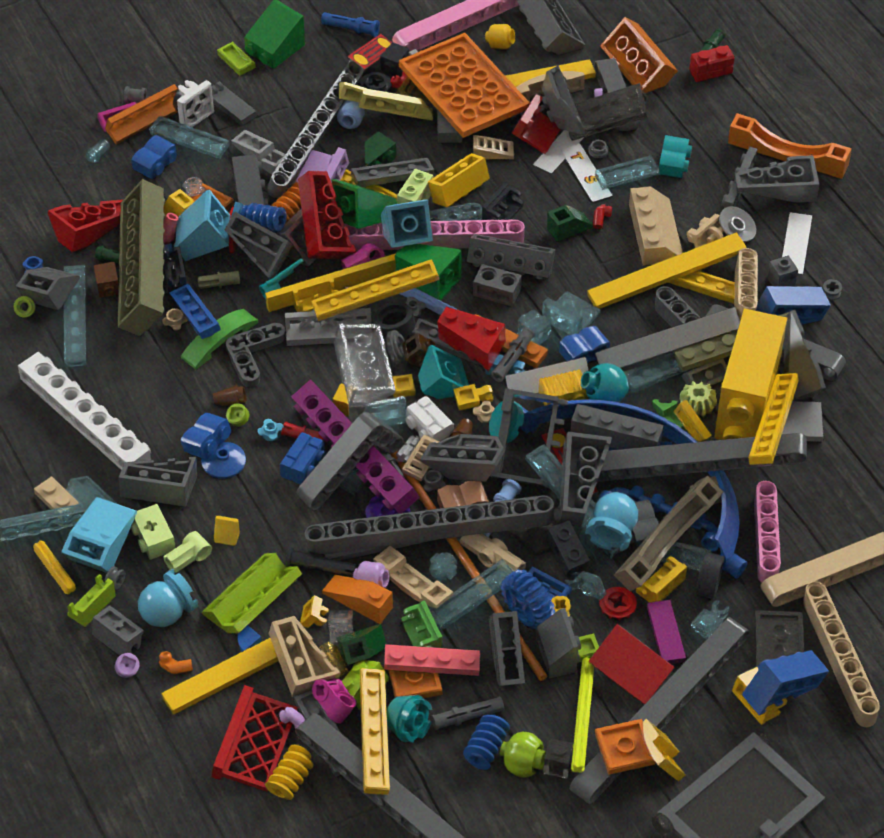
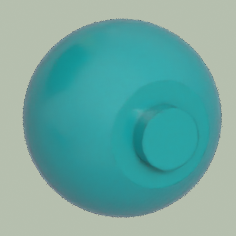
[581,363,629,402]

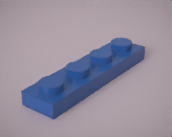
[170,284,221,339]

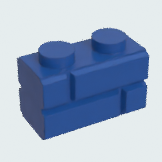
[279,432,326,485]

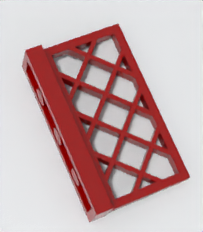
[211,685,298,792]

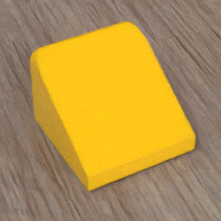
[333,383,349,417]
[214,516,240,546]

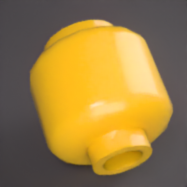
[485,24,515,50]

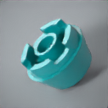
[386,695,432,742]

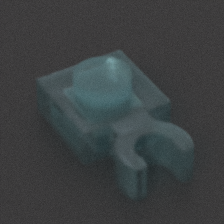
[690,600,730,639]

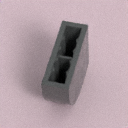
[489,611,525,686]

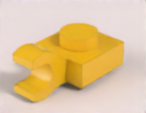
[453,384,494,411]

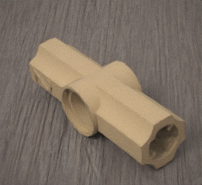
[460,534,526,576]

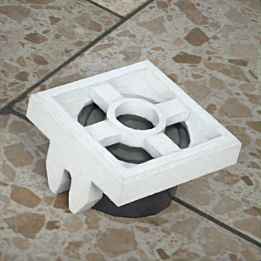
[173,80,214,132]

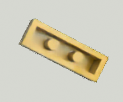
[428,153,490,207]

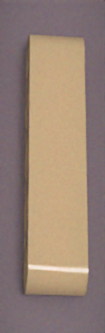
[734,248,758,321]

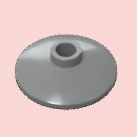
[719,206,756,242]

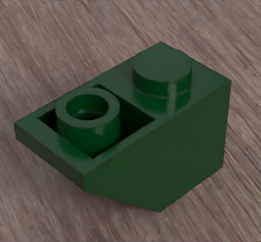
[365,131,396,167]
[547,205,593,242]
[336,624,387,665]

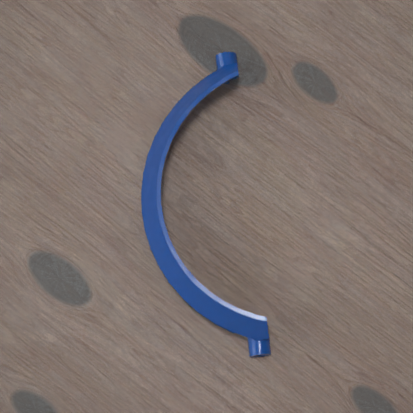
[519,400,748,579]

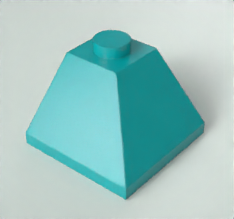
[418,345,469,399]

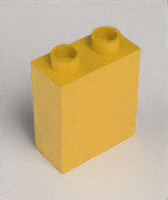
[714,308,787,441]

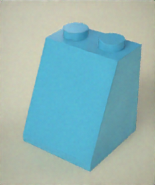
[174,190,231,261]
[381,199,433,248]

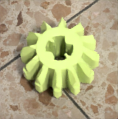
[679,381,717,418]

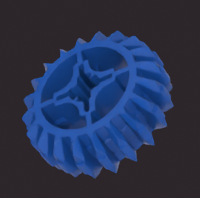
[500,569,555,630]

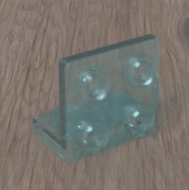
[542,292,600,335]

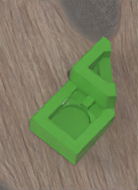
[652,399,686,431]

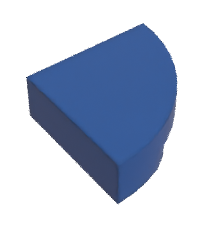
[238,625,262,652]

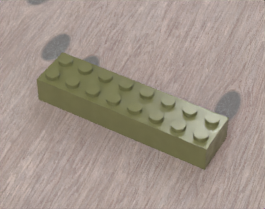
[118,179,165,336]

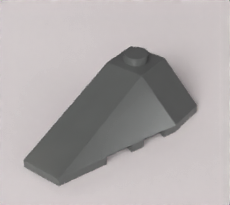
[735,155,819,203]

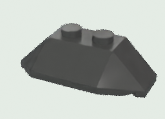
[542,65,586,134]
[420,434,505,481]

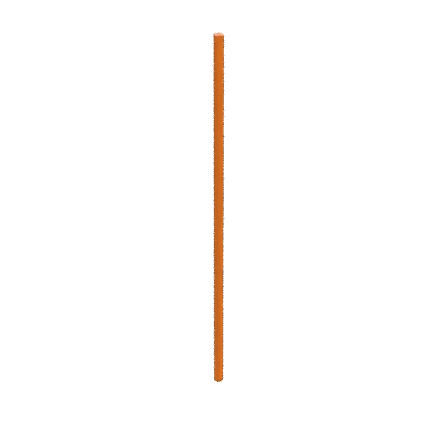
[371,412,547,681]

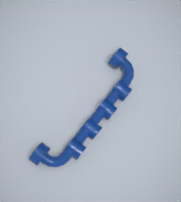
[597,486,719,551]

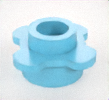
[258,419,284,441]

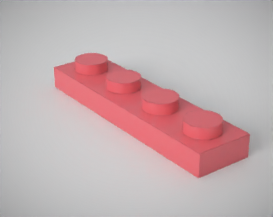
[384,644,480,676]

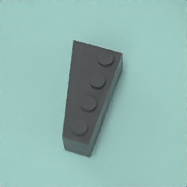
[559,432,612,527]

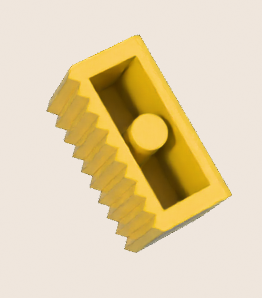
[538,369,588,406]

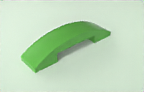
[181,309,258,370]

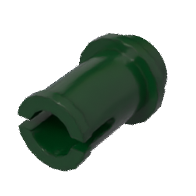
[95,245,120,265]

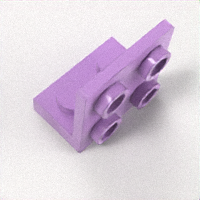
[296,147,349,183]

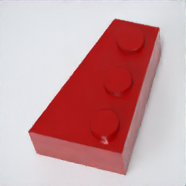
[437,307,506,371]

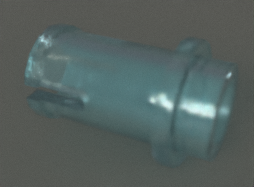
[86,139,110,163]

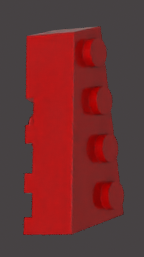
[298,171,356,259]

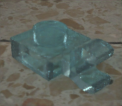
[565,571,606,600]

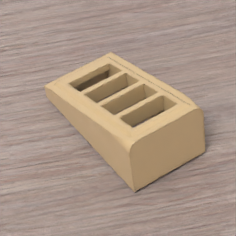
[473,135,514,159]
[401,435,439,481]

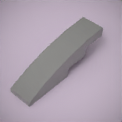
[231,130,302,185]

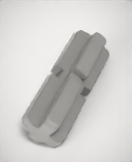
[396,435,420,463]

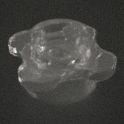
[183,177,205,197]

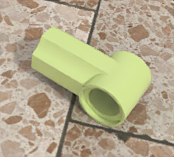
[163,531,212,573]

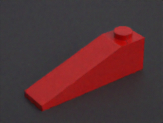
[48,200,123,252]

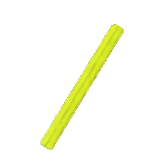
[571,657,594,773]

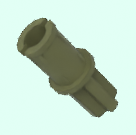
[198,271,240,289]

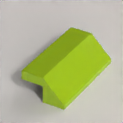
[202,553,302,633]

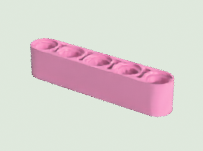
[754,481,781,582]

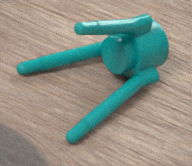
[259,259,303,300]

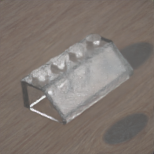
[333,324,395,407]

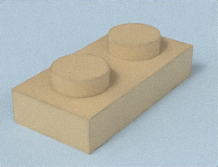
[34,476,80,520]

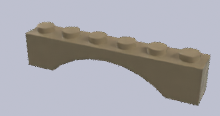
[614,476,723,591]

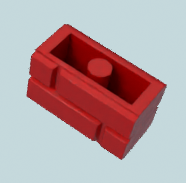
[689,45,735,82]

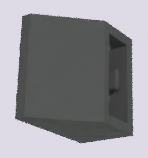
[16,267,80,310]
[536,608,581,678]

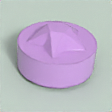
[115,653,139,678]

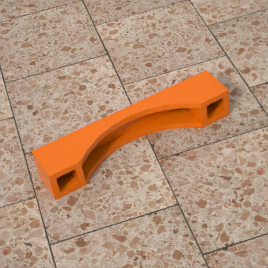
[728,113,851,179]

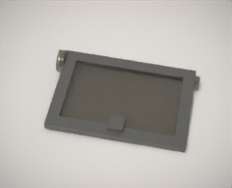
[651,732,825,838]

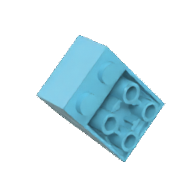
[61,497,137,573]

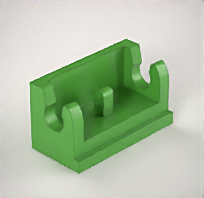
[401,600,442,648]

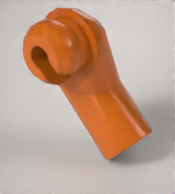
[159,651,193,674]

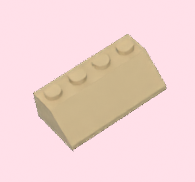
[629,187,683,266]

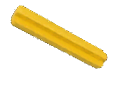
[33,541,76,594]

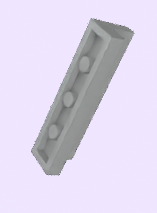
[285,308,372,346]

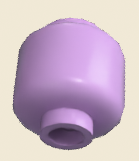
[353,561,389,587]

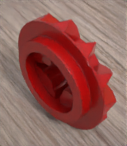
[599,587,637,621]

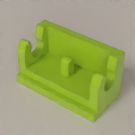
[67,574,116,627]

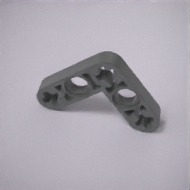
[226,323,286,388]

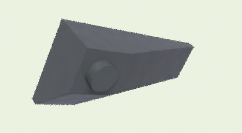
[783,310,826,402]

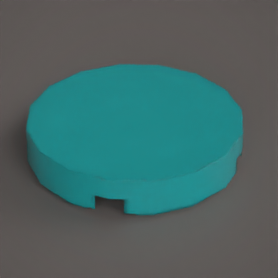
[489,401,524,443]

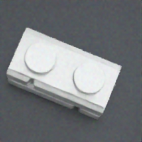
[405,396,454,442]

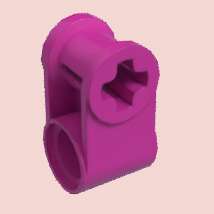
[312,678,356,724]

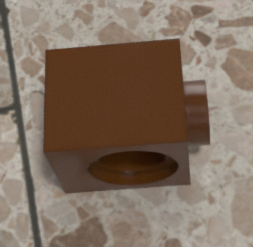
[94,262,119,298]

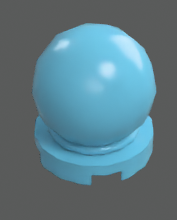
[585,492,638,551]
[138,569,199,627]

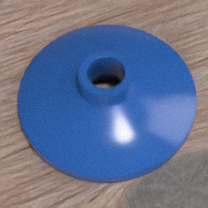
[201,442,246,479]

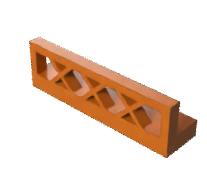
[105,84,178,144]

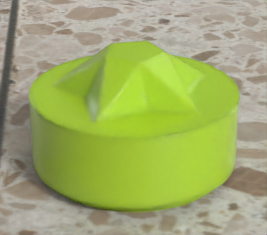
[226,403,249,427]

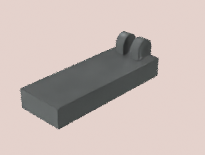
[212,81,257,126]

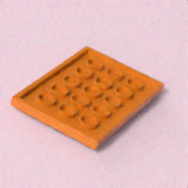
[399,33,530,138]

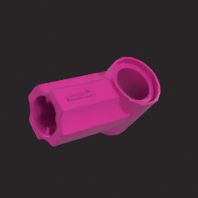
[341,243,385,269]

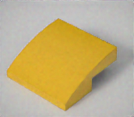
[643,719,685,782]

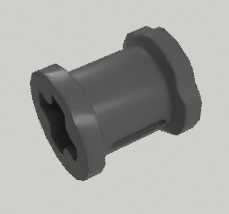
[124,86,147,104]

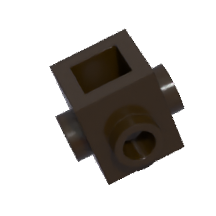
[402,332,437,369]

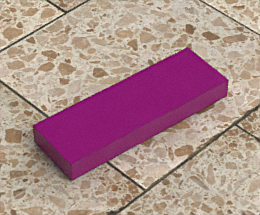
[647,600,686,664]

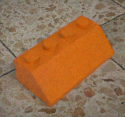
[600,17,678,93]

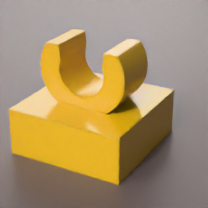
[300,595,329,628]

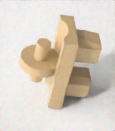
[687,214,724,248]

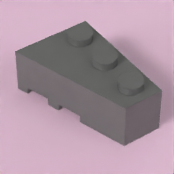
[225,212,293,279]

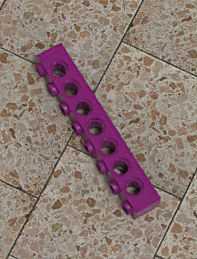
[291,379,420,514]

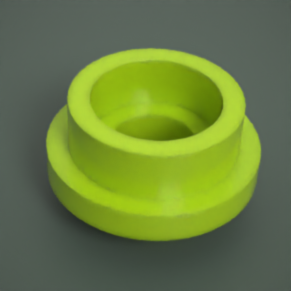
[14,296,35,317]

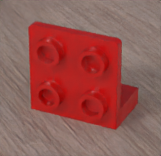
[512,94,560,154]

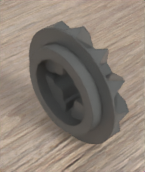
[386,330,406,364]

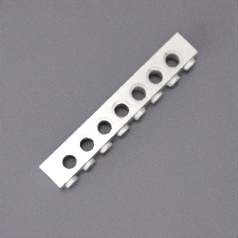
[18,352,151,470]

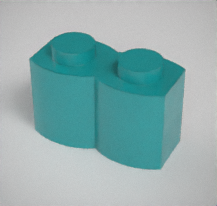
[658,135,692,178]

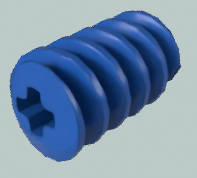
[240,203,287,233]
[463,714,510,770]

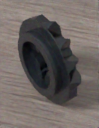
[360,72,391,92]

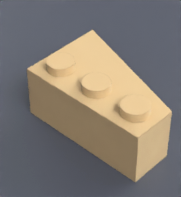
[269,616,340,697]

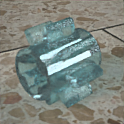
[429,552,457,581]

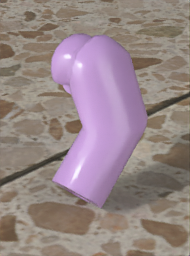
[279,707,305,739]

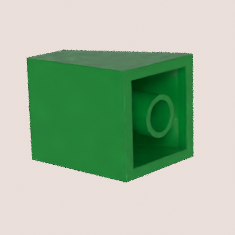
[244,0,305,69]
[332,179,397,229]
[395,244,461,301]

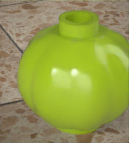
[500,732,547,778]

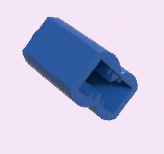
[131,135,177,179]
[559,326,610,364]
[180,413,231,459]

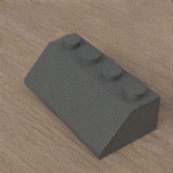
[517,0,586,55]

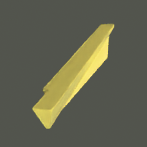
[339,82,433,121]

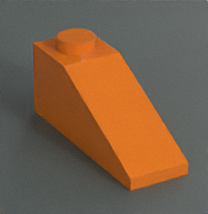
[322,575,393,624]

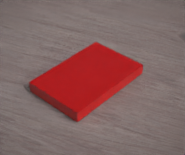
[588,624,674,705]

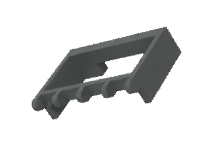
[490,388,568,489]

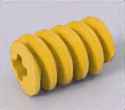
[265,744,313,800]

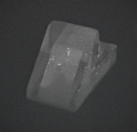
[328,610,353,642]

